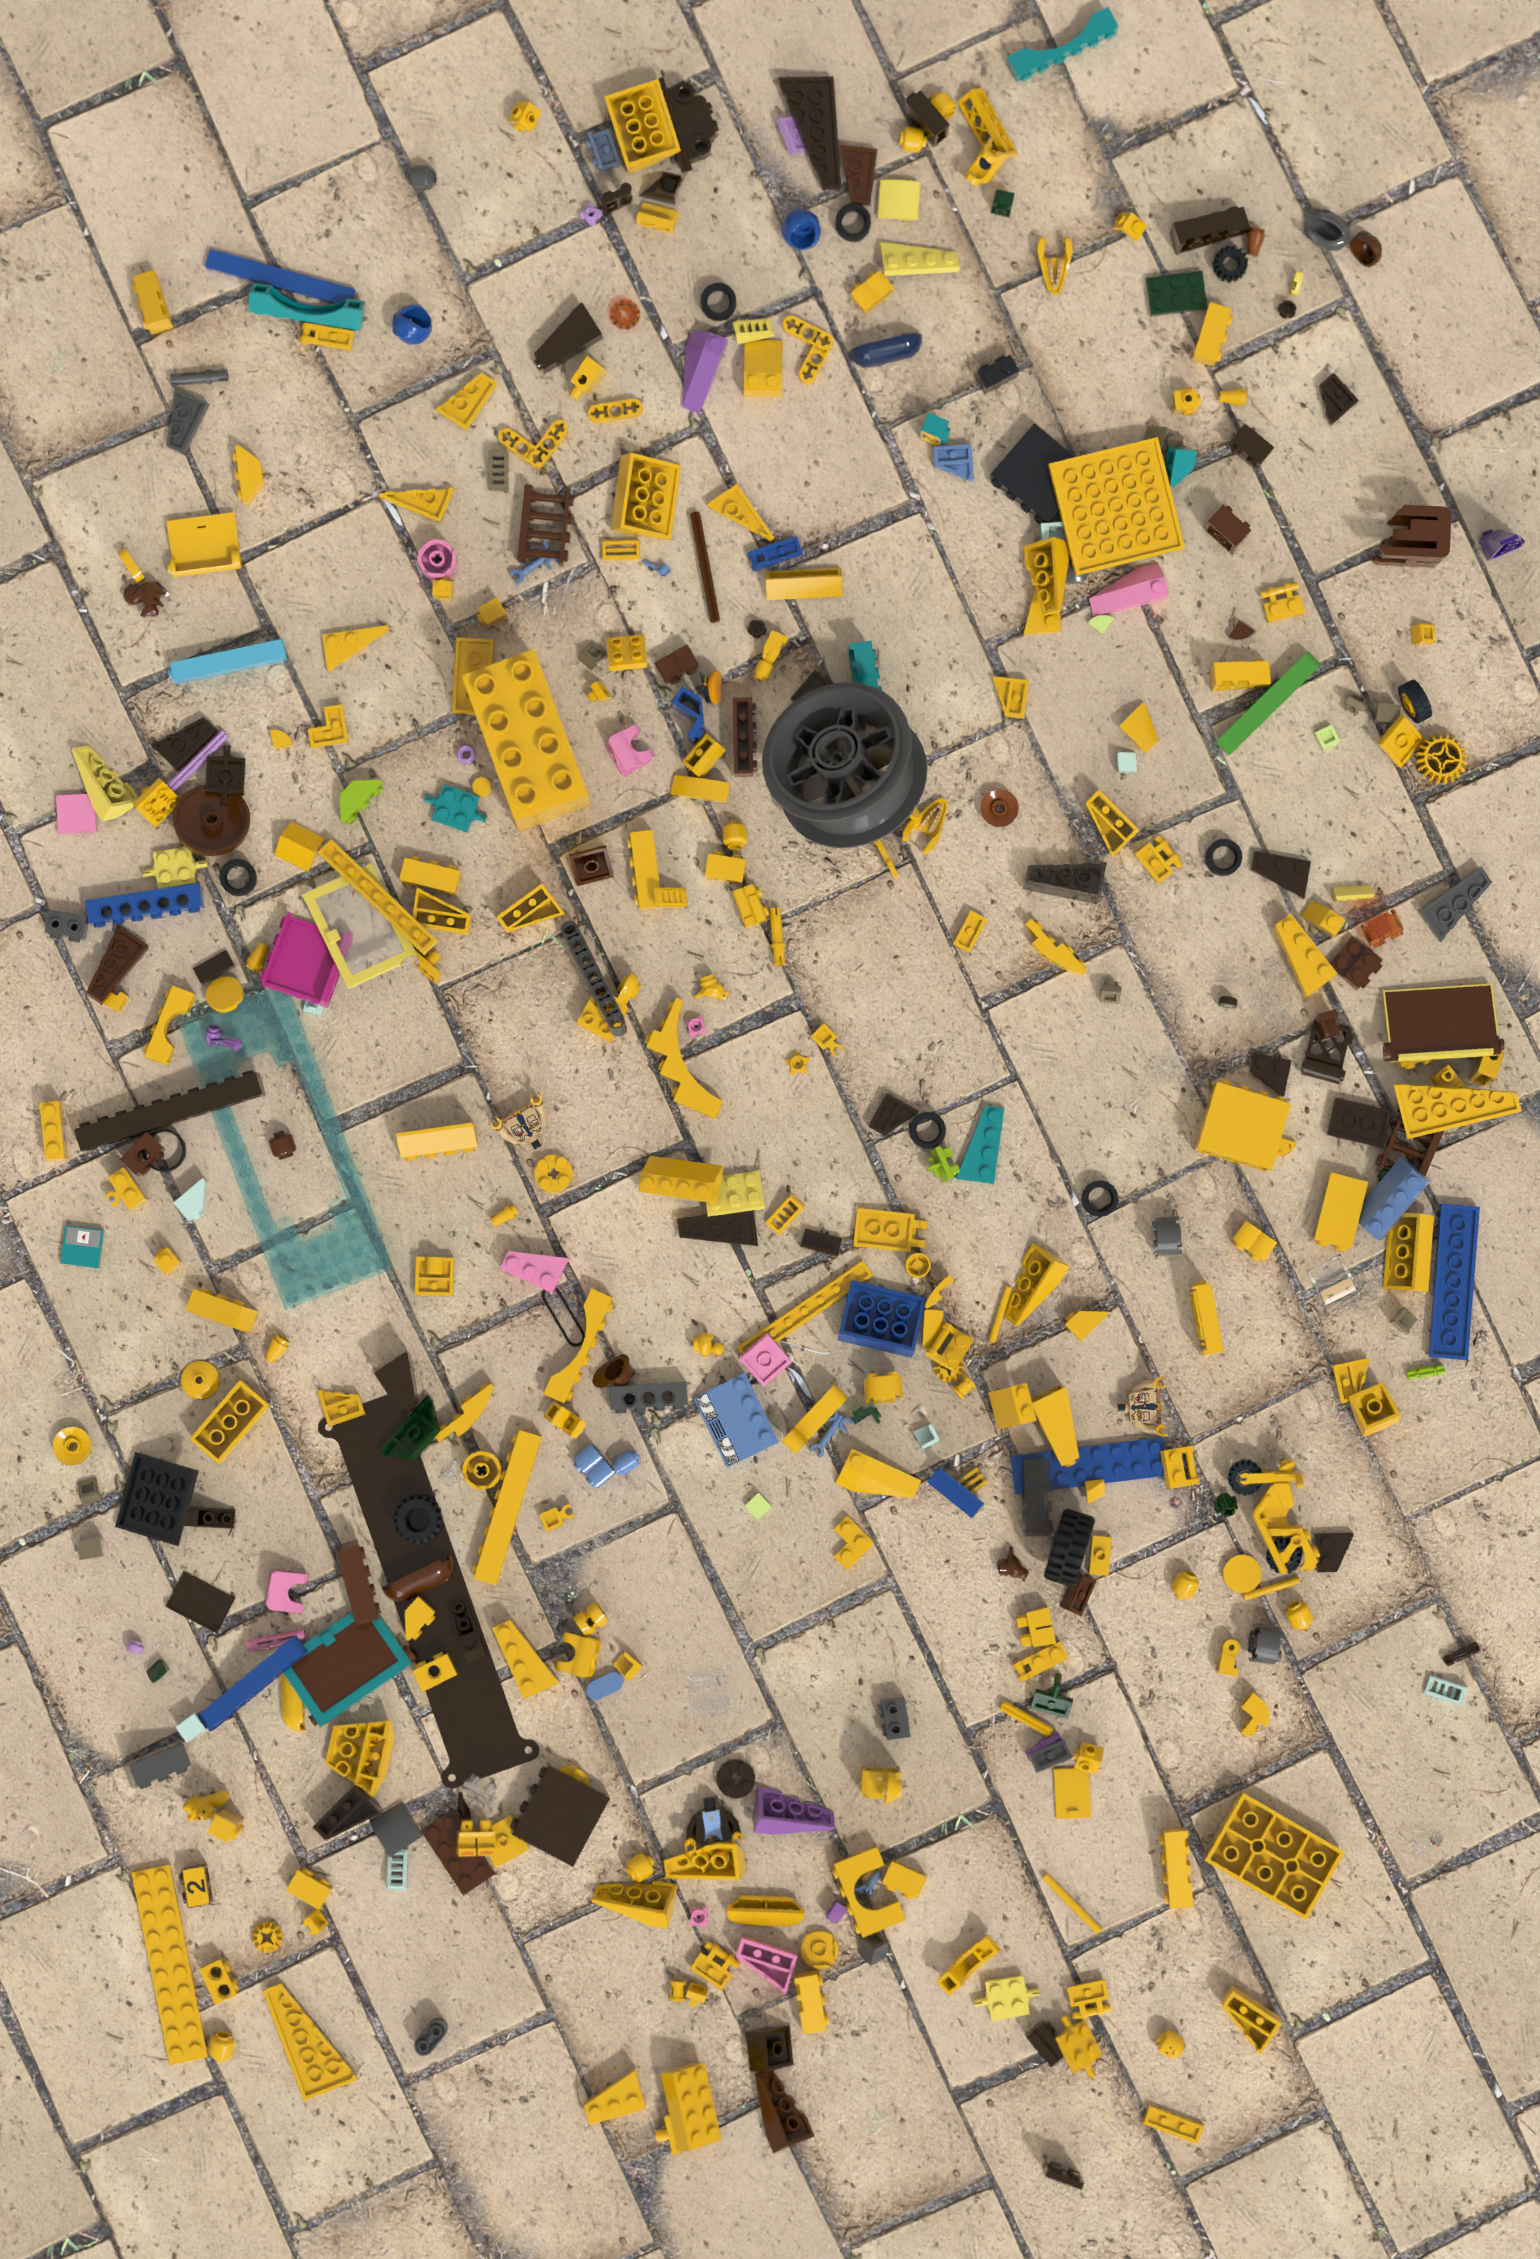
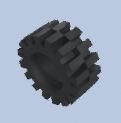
[1213,245,1248,283]

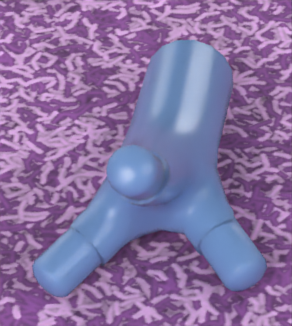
[854,1870,882,1897]

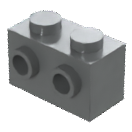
[45,910,89,943]
[878,1697,911,1740]

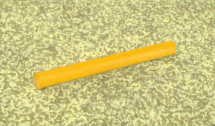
[1042,1873,1102,1934]

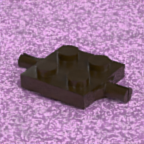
[205,745,246,807]

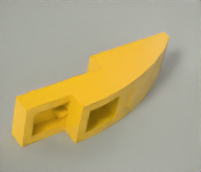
[1024,919,1087,976]
[435,1382,495,1442]

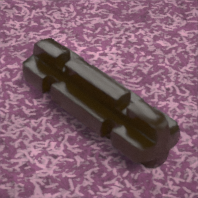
[1443,1642,1480,1666]

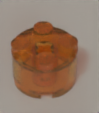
[1360,909,1404,948]

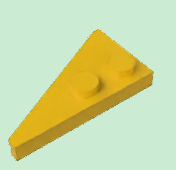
[322,625,389,672]

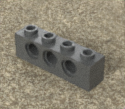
[609,1382,688,1414]

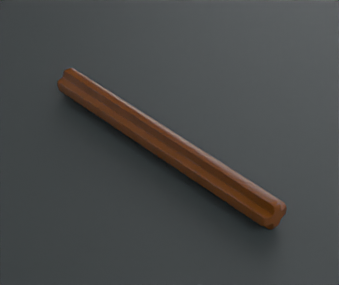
[690,512,720,623]

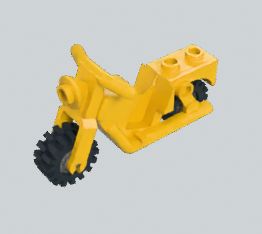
[1228,1458,1320,1575]

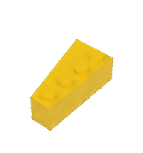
[492,1619,560,1699]

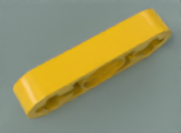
[588,399,643,424]

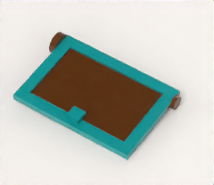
[283,1612,417,1727]

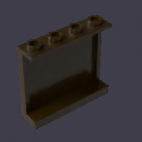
[510,1763,610,1867]

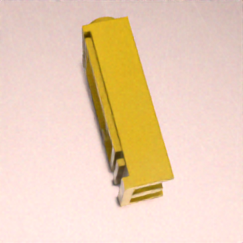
[1188,1280,1224,1355]

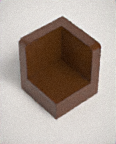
[1315,1009,1340,1040]

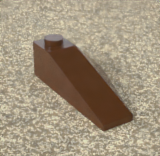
[755,2071,815,2154]

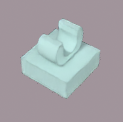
[303,1001,324,1016]

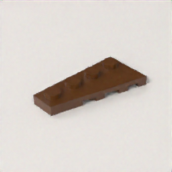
[86,925,149,1005]

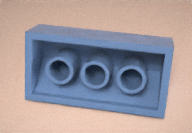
[1358,1156,1431,1240]

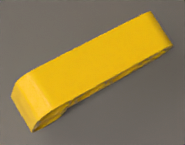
[782,1384,848,1454]

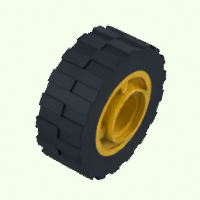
[1398,679,1432,724]

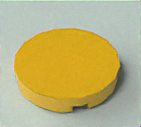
[205,976,244,1013]
[1222,1554,1262,1593]
[800,1929,839,1969]

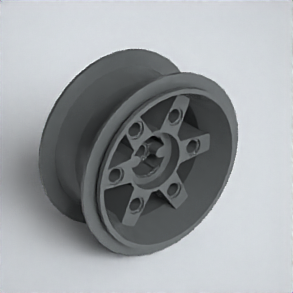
[762,682,928,849]

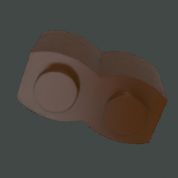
[655,644,699,685]

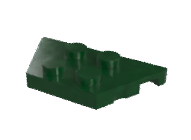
[379,1395,440,1460]

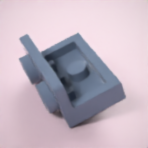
[585,129,621,173]

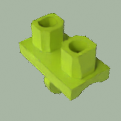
[926,1146,960,1182]

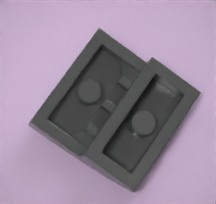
[370,1802,423,1857]

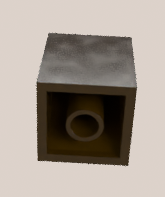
[374,1351,419,1414]

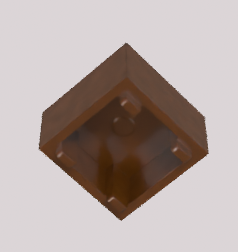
[1204,505,1251,555]

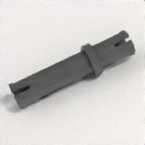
[170,369,229,386]

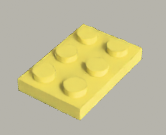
[706,1170,765,1216]

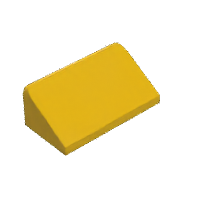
[922,1309,943,1349]

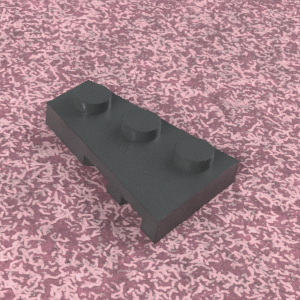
[166,389,209,455]

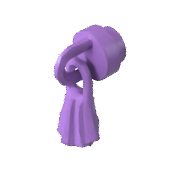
[205,1025,243,1052]

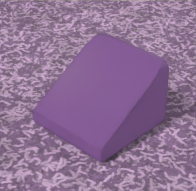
[826,1900,847,1924]

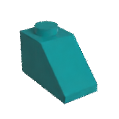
[1165,446,1197,487]

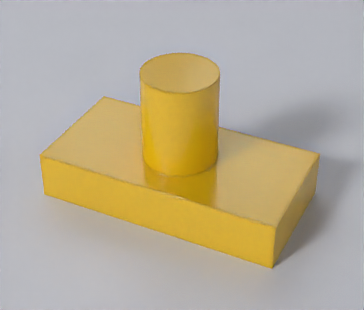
[408,949,442,985]
[655,2113,682,2155]

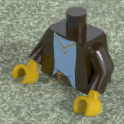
[684,1797,745,1851]

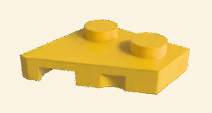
[1332,1358,1370,1403]
[317,1390,366,1427]

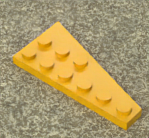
[262,1983,359,2101]

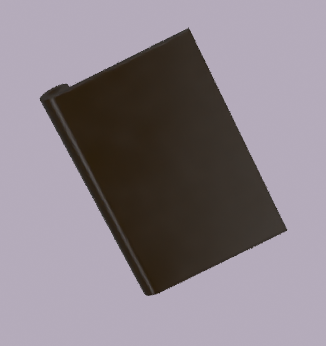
[165,1571,235,1634]

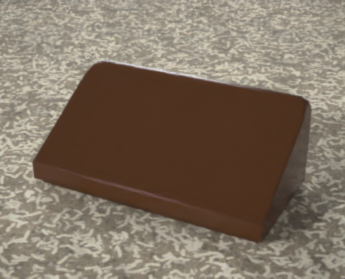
[1060,1573,1097,1616]

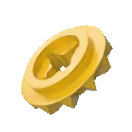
[934,1353,964,1382]
[252,1921,283,1953]

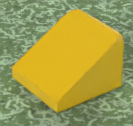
[1411,623,1435,645]
[1085,1479,1105,1504]

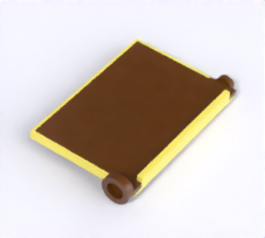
[1382,984,1505,1062]

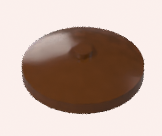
[173,785,250,856]

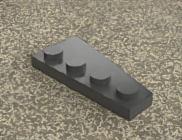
[1418,867,1492,942]

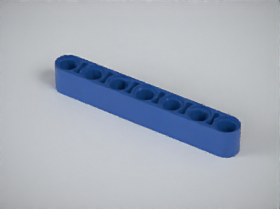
[198,1635,308,1732]

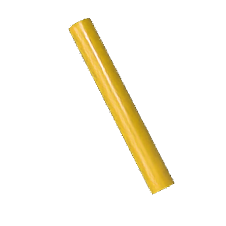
[988,1286,1012,1343]
[1243,1576,1300,1601]

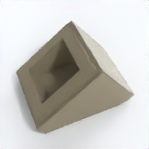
[578,641,607,670]
[77,1477,101,1505]

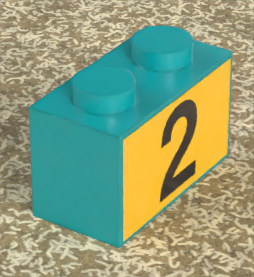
[919,412,951,446]

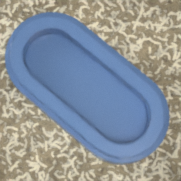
[586,1671,623,1700]

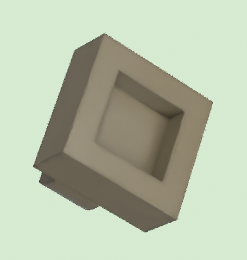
[1344,691,1368,716]
[1100,981,1121,1004]

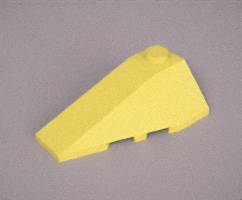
[72,745,139,821]

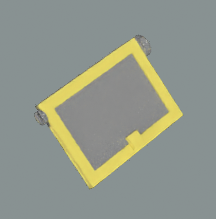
[302,862,420,989]

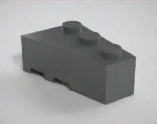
[123,1743,191,1790]

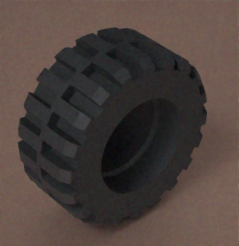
[1043,1509,1095,1587]

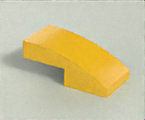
[924,1275,954,1309]

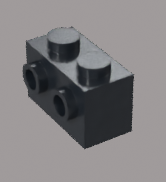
[976,355,1019,394]

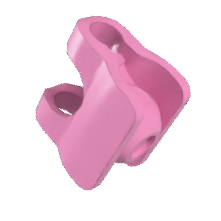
[606,725,656,776]
[266,1570,308,1613]

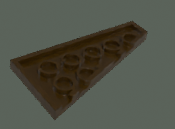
[777,76,842,190]

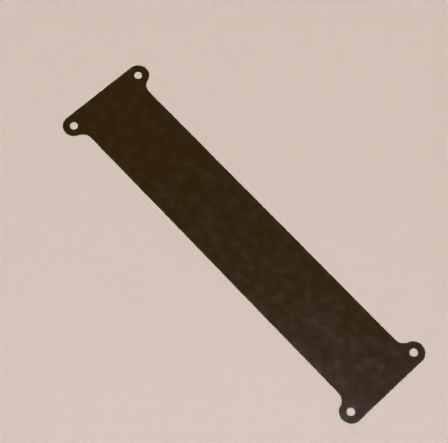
[318,1395,539,1789]

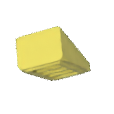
[733,318,774,344]

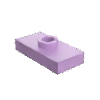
[777,116,806,156]

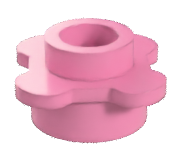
[685,1016,707,1037]
[689,1906,709,1927]

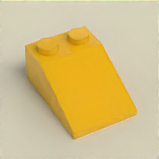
[744,340,783,397]

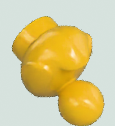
[693,1332,725,1357]

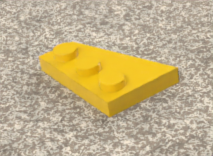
[435,373,498,431]

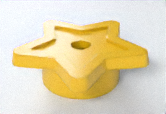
[785,1051,810,1075]

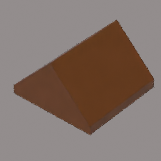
[569,845,614,886]

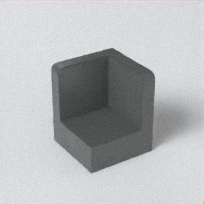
[859,1932,889,1966]

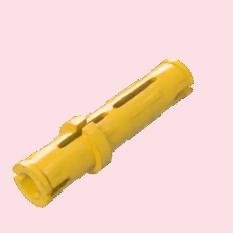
[769,907,786,966]

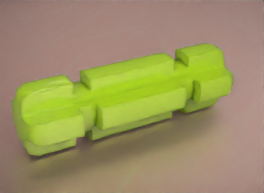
[1407,1364,1445,1380]

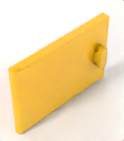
[1053,1767,1091,1819]

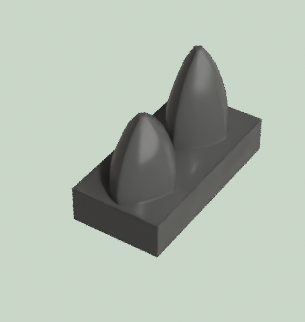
[1028,1740,1072,1774]

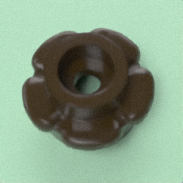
[1278,300,1297,319]
[748,620,766,638]

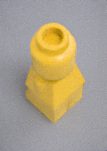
[754,630,788,682]

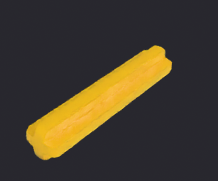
[999,1701,1053,1737]

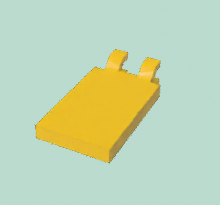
[853,1208,928,1253]

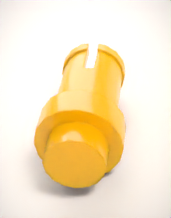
[489,1204,519,1228]

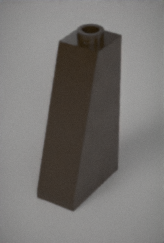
[533,302,603,374]

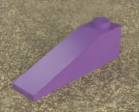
[682,330,728,414]
[753,1787,835,1835]

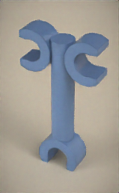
[509,541,559,585]
[809,1410,853,1458]

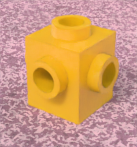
[508,101,542,133]
[1172,387,1201,416]
[1072,1742,1104,1774]

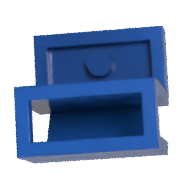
[672,686,706,744]

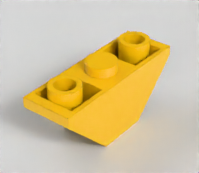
[232,445,265,505]

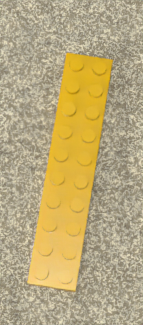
[131,1864,209,2065]

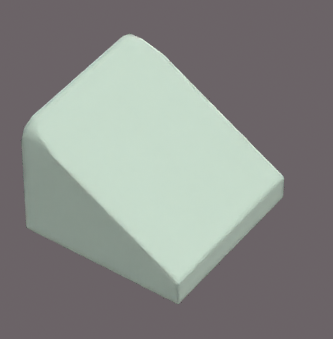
[1116,752,1137,773]

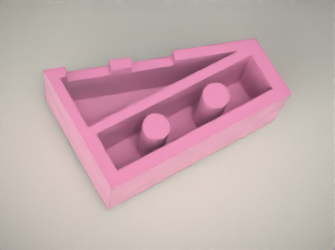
[500,1251,570,1293]
[736,1935,798,1994]

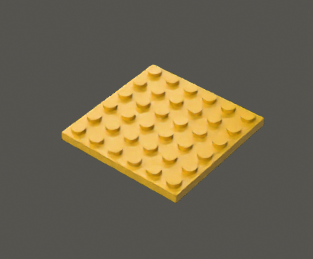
[1048,437,1185,576]

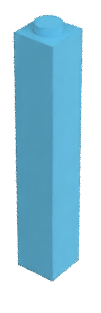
[168,639,288,685]

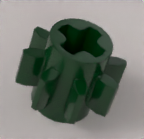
[1214,1493,1238,1517]

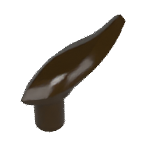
[458,1792,471,1820]

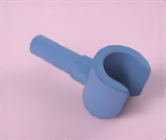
[643,560,670,577]

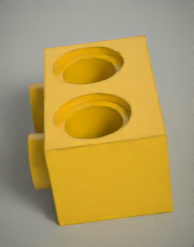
[199,1957,240,2005]

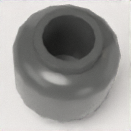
[408,165,437,191]

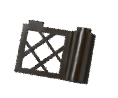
[1301,1020,1354,1084]

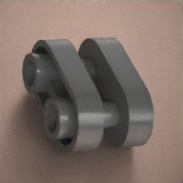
[414,2017,448,2056]

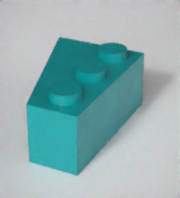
[848,641,882,691]

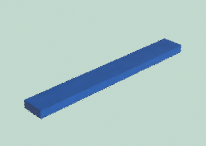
[205,249,356,304]

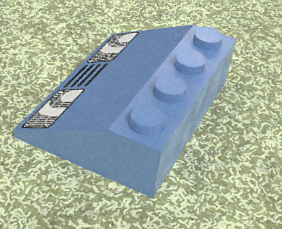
[693,1373,779,1467]

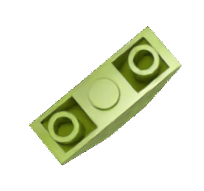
[340,780,384,826]

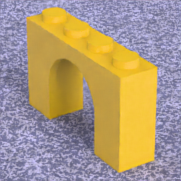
[832,1845,906,1937]

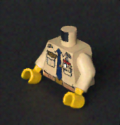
[488,1091,547,1151]
[1117,1376,1169,1437]

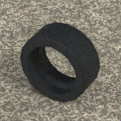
[835,203,871,242]
[701,283,736,321]
[1205,839,1242,876]
[219,859,257,897]
[909,1112,946,1149]
[1081,1180,1119,1217]

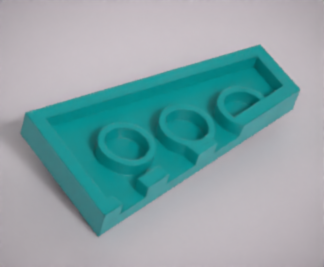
[956,1106,1004,1184]

